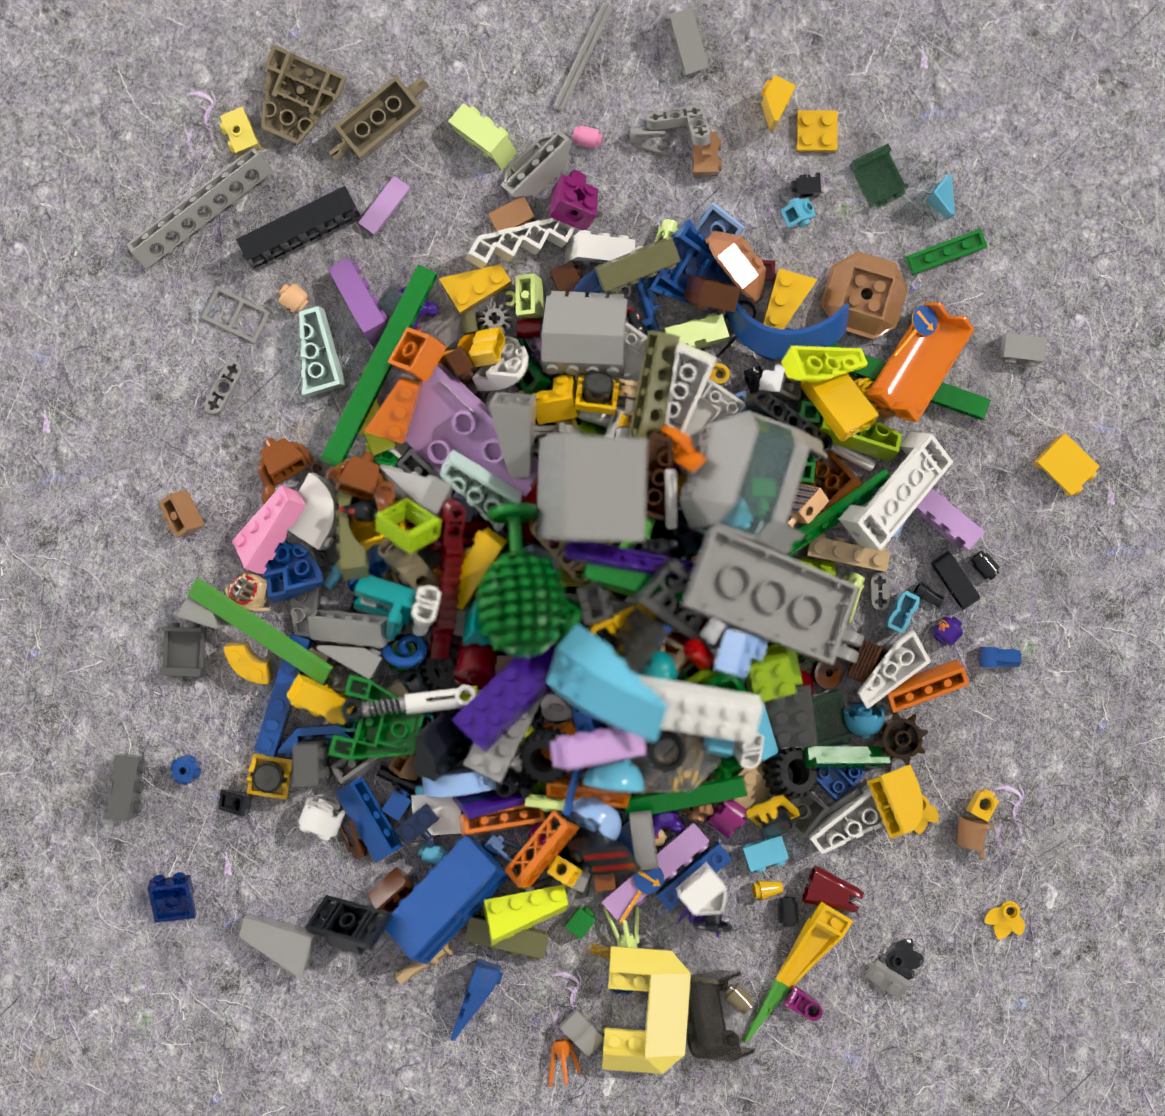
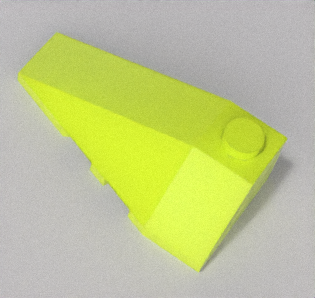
[781,346,868,381]

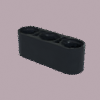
[931,551,981,610]

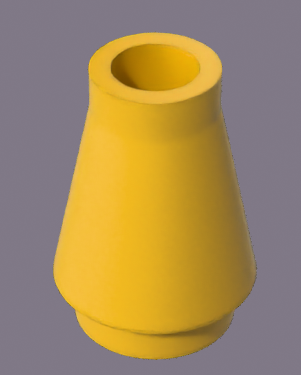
[752,880,783,901]

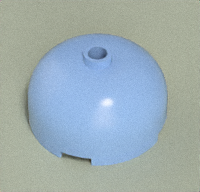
[561,796,621,840]

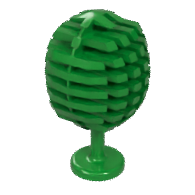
[476,503,568,658]

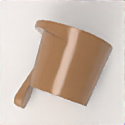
[956,815,995,860]

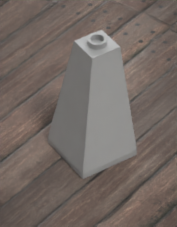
[489,392,536,480]
[238,914,317,978]

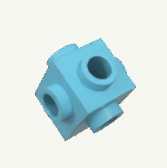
[780,197,816,228]

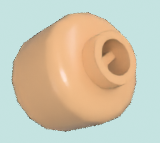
[278,283,309,313]

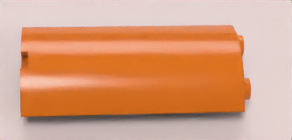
[867,302,975,422]

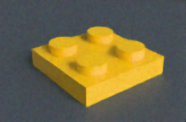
[796,110,838,152]

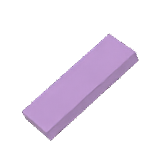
[358,176,411,236]

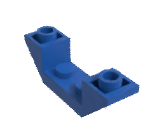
[278,724,354,757]

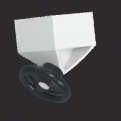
[675,862,733,933]

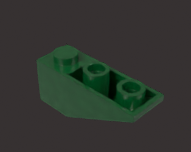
[518,338,552,394]

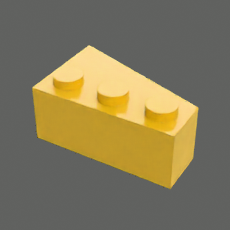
[439,264,512,315]
[762,268,818,329]
[286,674,354,725]

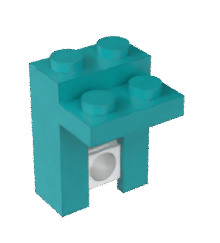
[354,575,417,641]

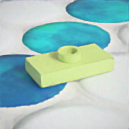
[525,794,566,811]

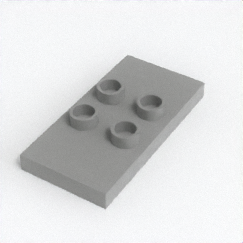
[681,526,859,664]

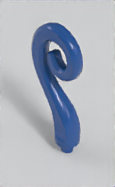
[379,633,427,668]

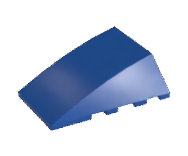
[648,220,737,314]

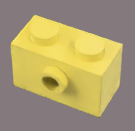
[220,107,261,157]

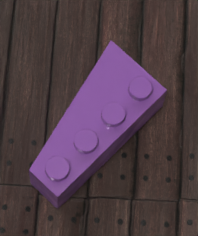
[328,257,389,347]

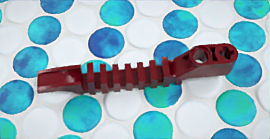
[430,498,466,659]

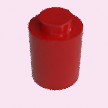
[683,639,714,669]

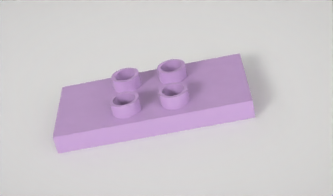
[406,363,539,533]

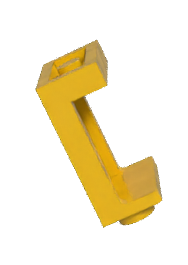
[1032,433,1100,497]

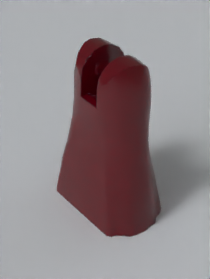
[802,865,864,912]

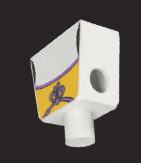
[605,397,647,438]

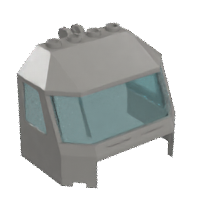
[680,411,828,555]

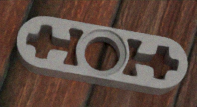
[204,361,243,415]

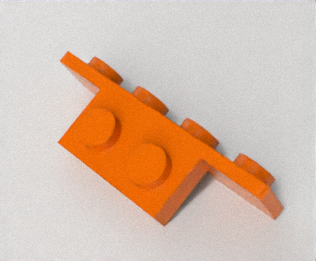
[660,424,707,473]

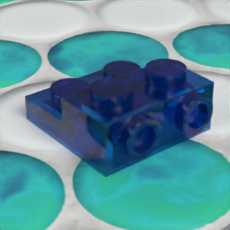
[147,872,196,923]

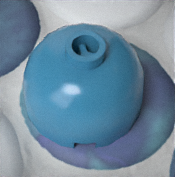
[844,702,884,738]

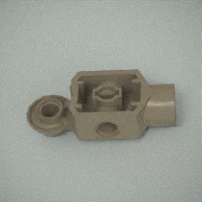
[378,538,442,596]

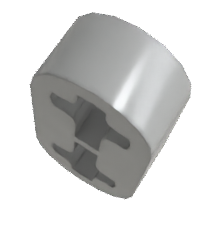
[869,573,890,611]

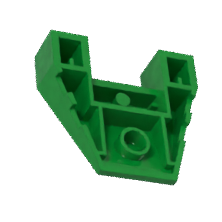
[328,675,424,760]

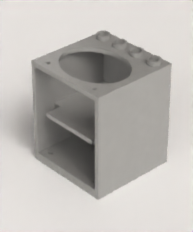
[537,431,647,541]

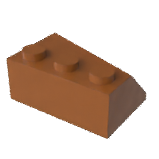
[809,450,864,517]

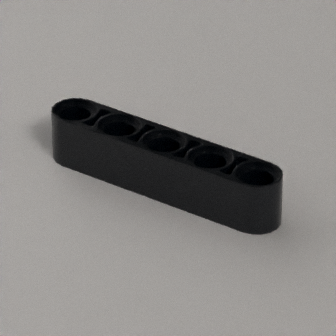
[745,390,833,455]

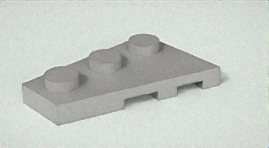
[289,585,322,637]

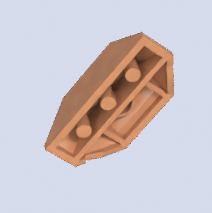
[705,231,766,303]

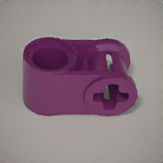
[783,985,823,1021]

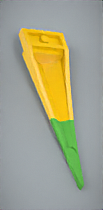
[743,901,853,1043]

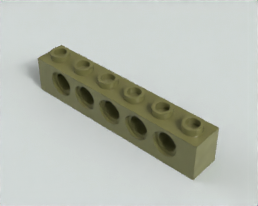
[628,331,680,444]

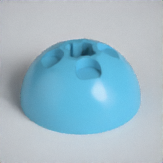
[583,758,644,792]

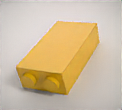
[800,373,879,442]

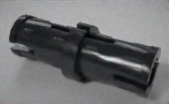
[376,764,418,793]

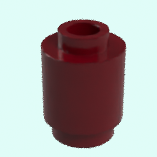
[517,318,543,339]

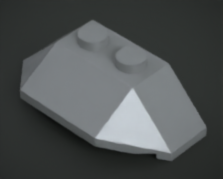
[501,130,572,197]

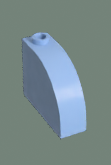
[422,766,496,797]

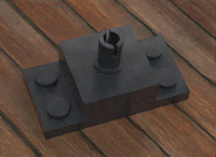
[305,895,393,955]

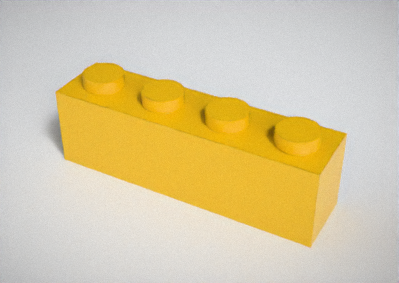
[457,527,508,610]

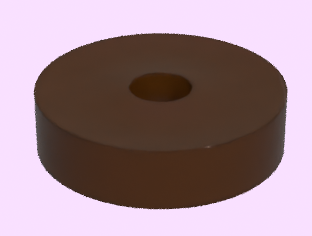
[811,658,844,689]

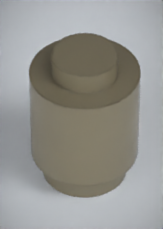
[724,983,754,1014]

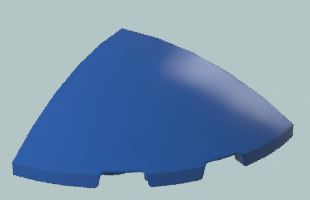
[263,540,324,603]

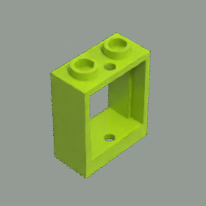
[376,498,441,554]

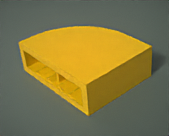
[867,764,923,839]

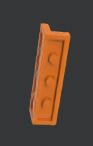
[546,777,631,808]
[504,810,579,888]

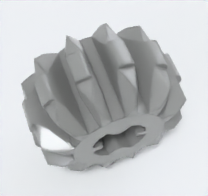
[478,302,512,334]

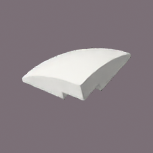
[472,335,528,391]

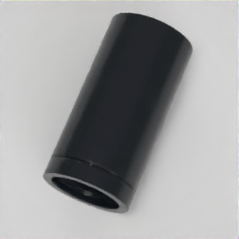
[401,669,431,694]

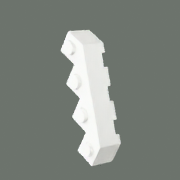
[465,218,575,269]

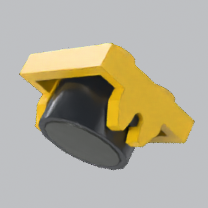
[574,372,619,415]
[246,753,293,800]
[746,795,800,836]

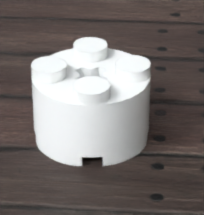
[299,797,345,840]

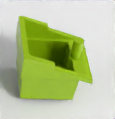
[745,643,803,702]

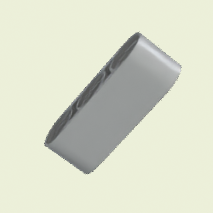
[630,810,658,870]

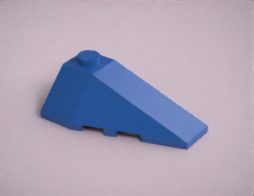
[450,958,503,1041]

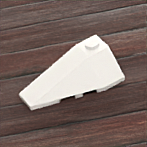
[857,630,931,709]

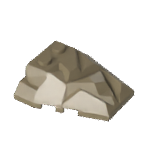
[261,44,347,145]

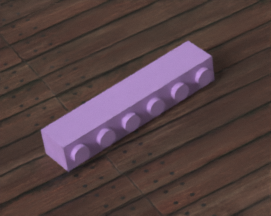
[601,821,709,921]

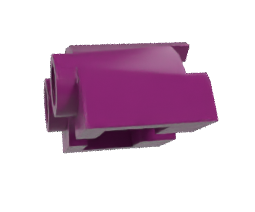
[706,799,747,838]

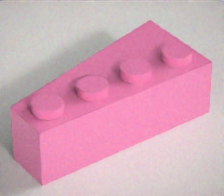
[232,485,306,574]

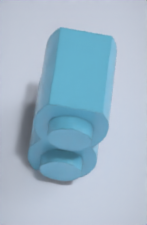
[884,591,920,633]

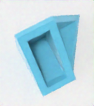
[926,174,955,219]

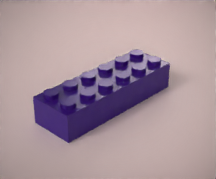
[452,644,556,753]

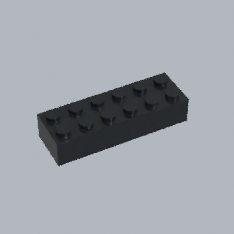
[236,186,361,269]

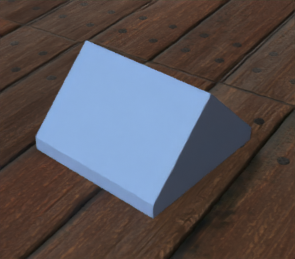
[695,202,745,239]

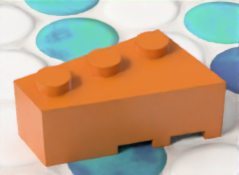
[364,377,423,444]

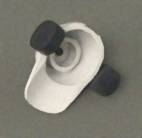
[535,692,575,727]

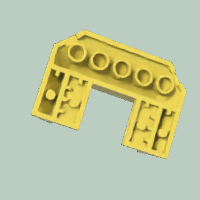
[602,946,691,1074]

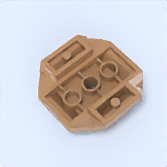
[819,251,908,340]

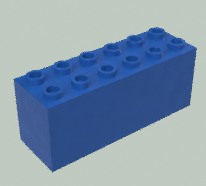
[385,835,509,964]

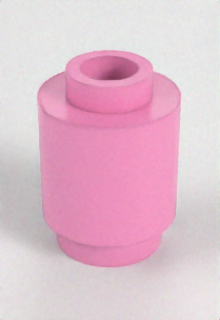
[572,126,603,149]

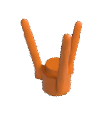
[548,1039,581,1087]

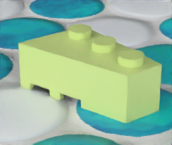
[448,103,517,170]
[665,313,730,349]

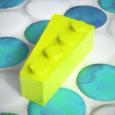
[483,885,568,946]

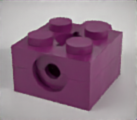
[550,170,598,230]

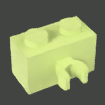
[506,274,544,319]

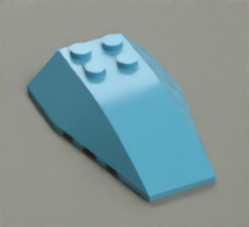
[547,624,668,742]

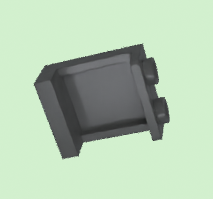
[160,623,206,677]

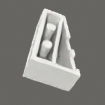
[564,230,635,265]

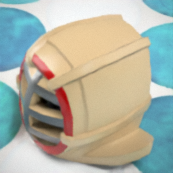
[225,571,270,612]

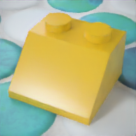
[761,75,796,132]

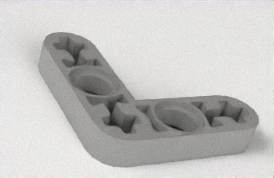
[646,106,711,146]

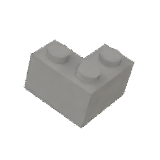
[759,360,802,402]

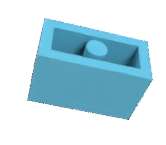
[741,835,789,873]

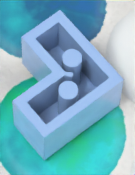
[714,628,768,678]

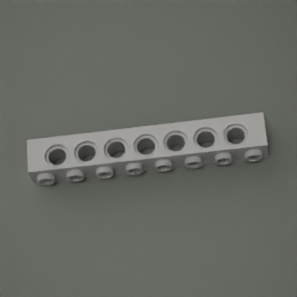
[127,147,273,269]

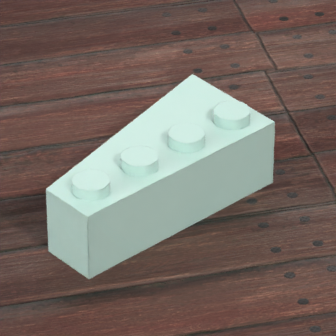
[299,306,346,397]
[440,450,522,532]

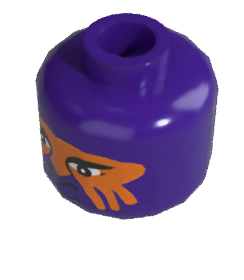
[933,616,963,646]

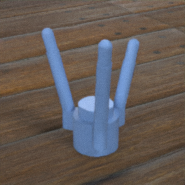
[484,834,523,878]

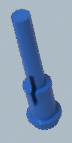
[562,766,584,816]

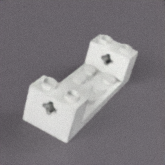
[839,432,953,551]

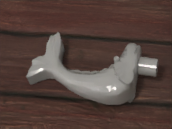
[534,422,574,440]

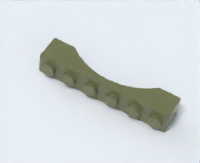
[335,483,369,580]

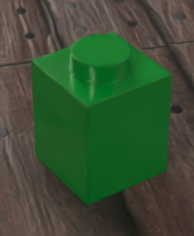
[565,905,596,940]

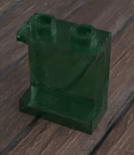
[849,144,909,208]
[812,689,855,746]

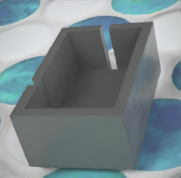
[293,740,333,787]

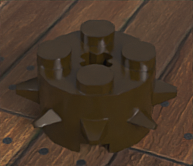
[874,712,928,766]

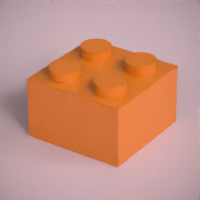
[388,327,447,382]

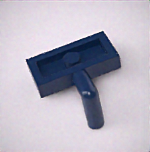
[395,803,440,848]

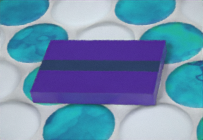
[453,782,525,819]

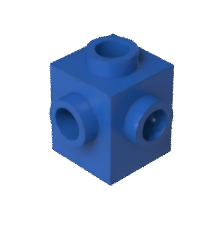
[170,754,202,785]

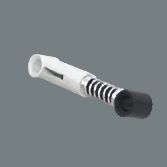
[341,685,476,723]

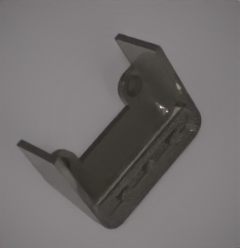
[686,970,755,1062]

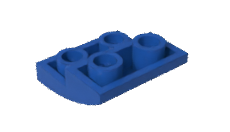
[815,744,867,801]

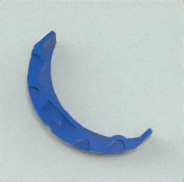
[727,302,850,361]

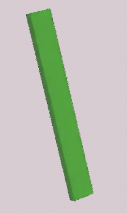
[188,578,333,684]

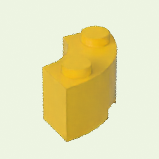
[224,641,272,684]

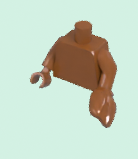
[258,438,322,504]
[325,451,395,511]

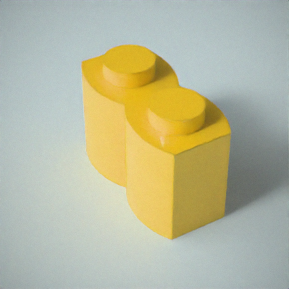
[469,327,505,367]

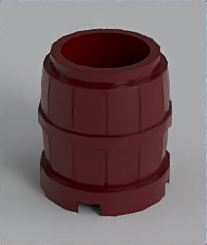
[455,639,498,690]

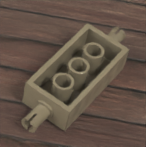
[328,75,429,162]

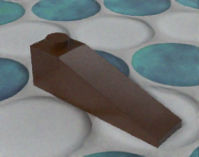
[645,433,673,520]

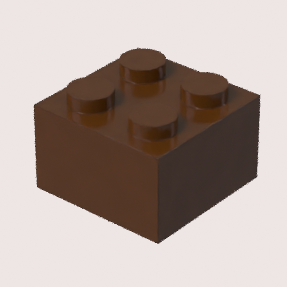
[683,275,741,314]

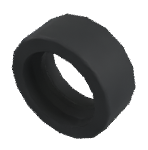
[646,731,687,772]

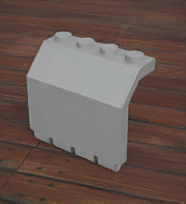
[541,291,628,377]

